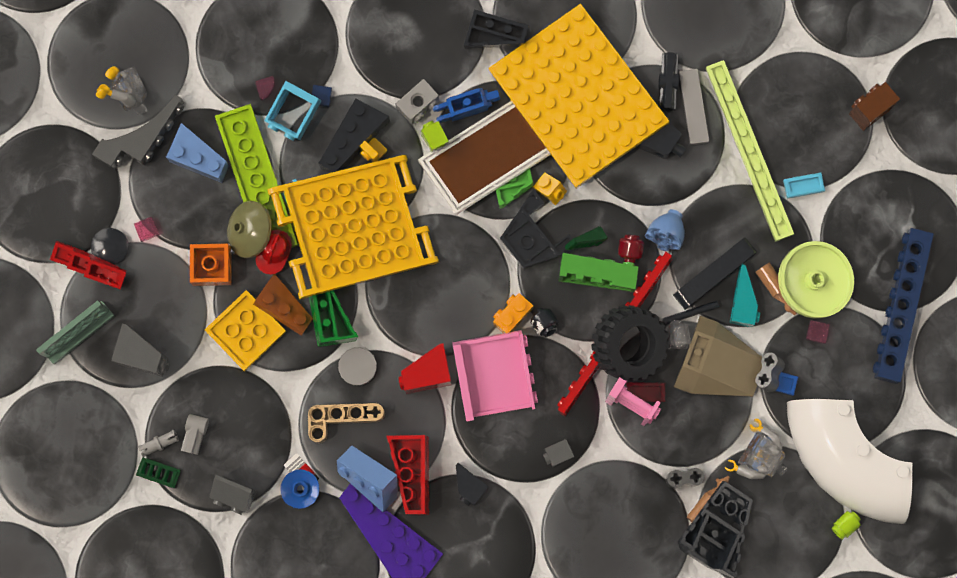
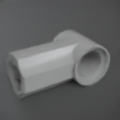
[181,414,209,455]

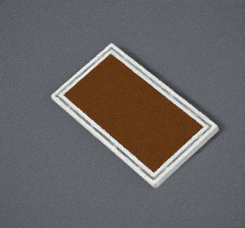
[418,101,551,215]

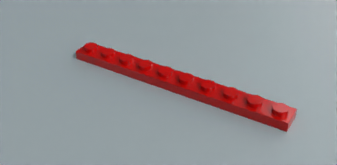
[557,252,672,417]

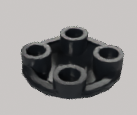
[91,228,129,264]

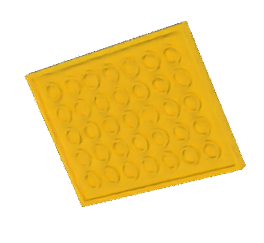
[488,4,669,189]

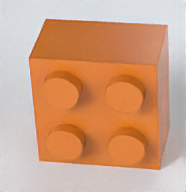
[190,244,232,286]

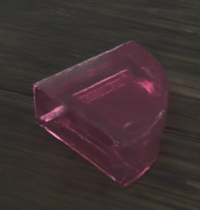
[255,76,275,100]

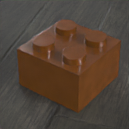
[849,82,900,131]

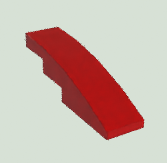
[50,241,127,289]

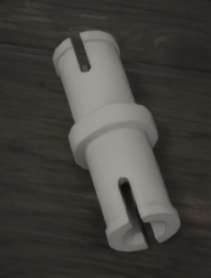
[138,430,179,457]

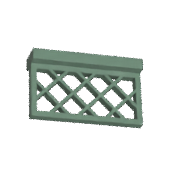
[36,300,115,365]

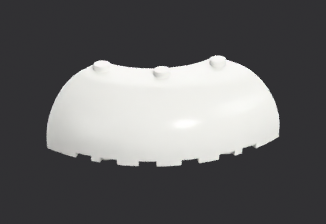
[787,399,912,524]

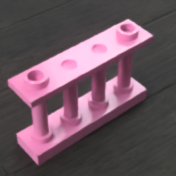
[605,377,661,426]

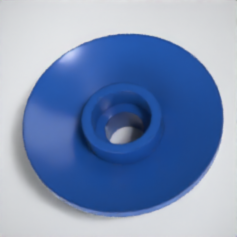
[280,469,320,509]

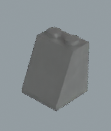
[111,323,170,377]

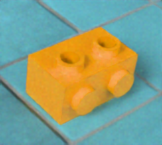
[493,293,533,333]

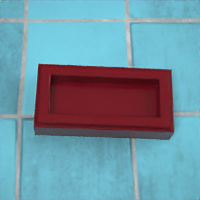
[626,382,665,402]

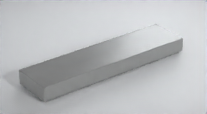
[678,69,709,145]

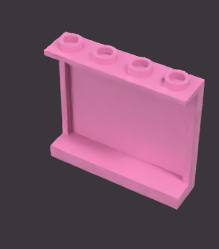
[452,330,538,421]

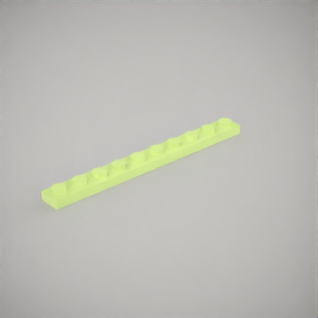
[706,60,794,242]

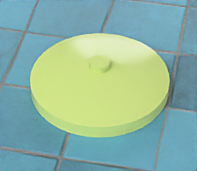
[778,241,854,318]

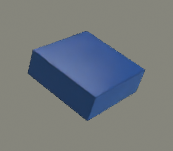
[776,372,798,396]

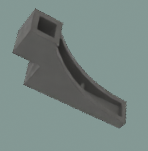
[92,94,184,170]

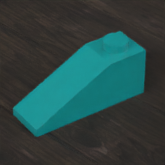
[730,264,760,327]

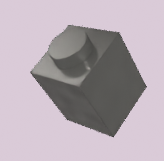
[543,439,574,468]

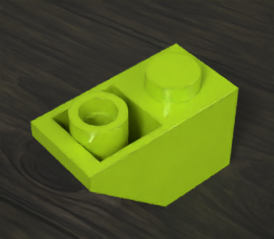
[421,121,449,152]

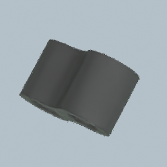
[755,352,785,392]
[666,468,704,489]

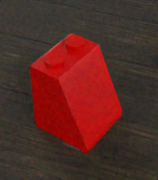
[398,343,452,394]

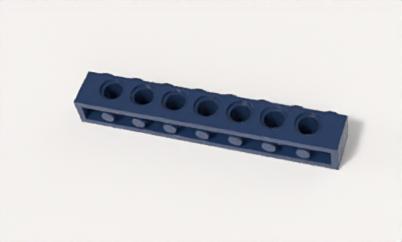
[872,228,934,384]

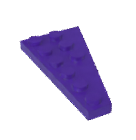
[339,483,443,578]

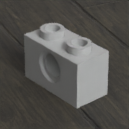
[395,79,439,124]

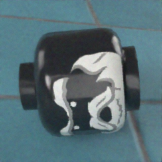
[530,308,559,337]

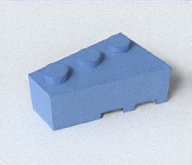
[166,123,229,183]
[337,446,398,512]

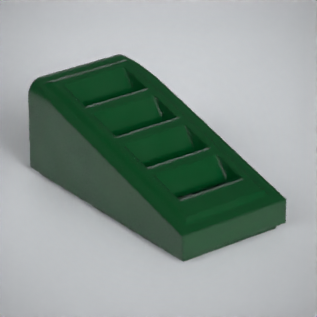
[565,226,608,250]
[136,457,181,489]

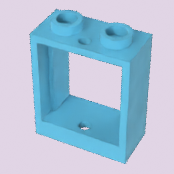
[264,81,322,141]

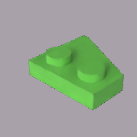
[496,168,533,209]

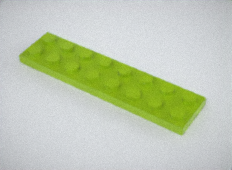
[215,104,299,248]

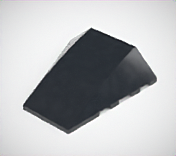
[678,481,753,578]

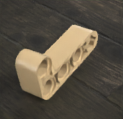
[308,403,385,443]

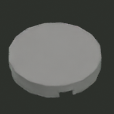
[338,347,377,386]

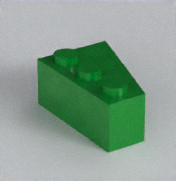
[309,286,358,347]

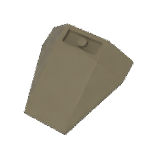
[674,316,762,397]

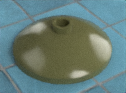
[227,201,271,258]

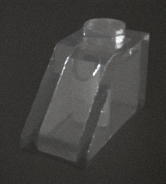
[666,320,691,350]

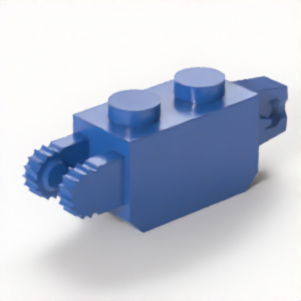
[433,88,500,123]

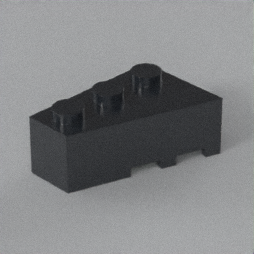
[464,9,529,48]

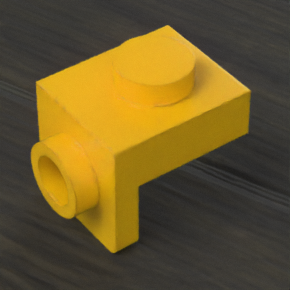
[360,138,387,162]
[533,173,567,205]

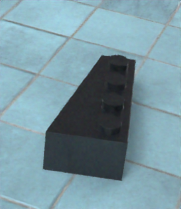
[318,98,390,173]

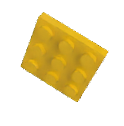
[205,290,286,371]

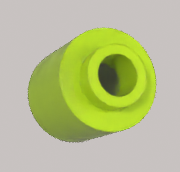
[831,511,861,540]

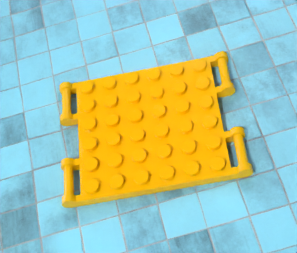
[267,155,439,299]

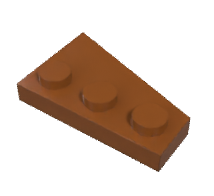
[253,274,313,336]

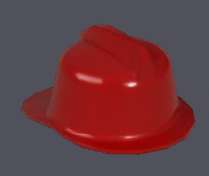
[255,230,292,275]

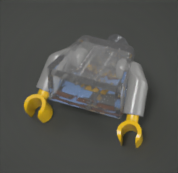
[96,66,147,115]
[725,419,787,479]

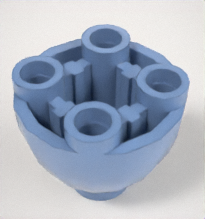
[645,209,685,251]

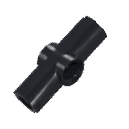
[658,52,679,112]

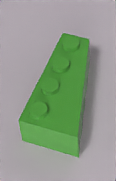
[558,253,638,292]

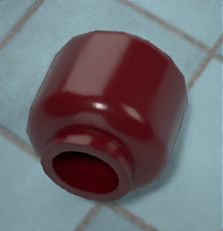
[618,235,644,263]

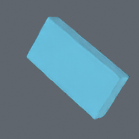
[783,173,825,199]

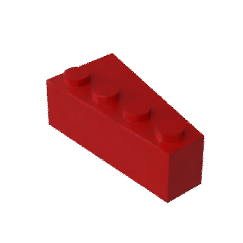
[387,435,429,515]

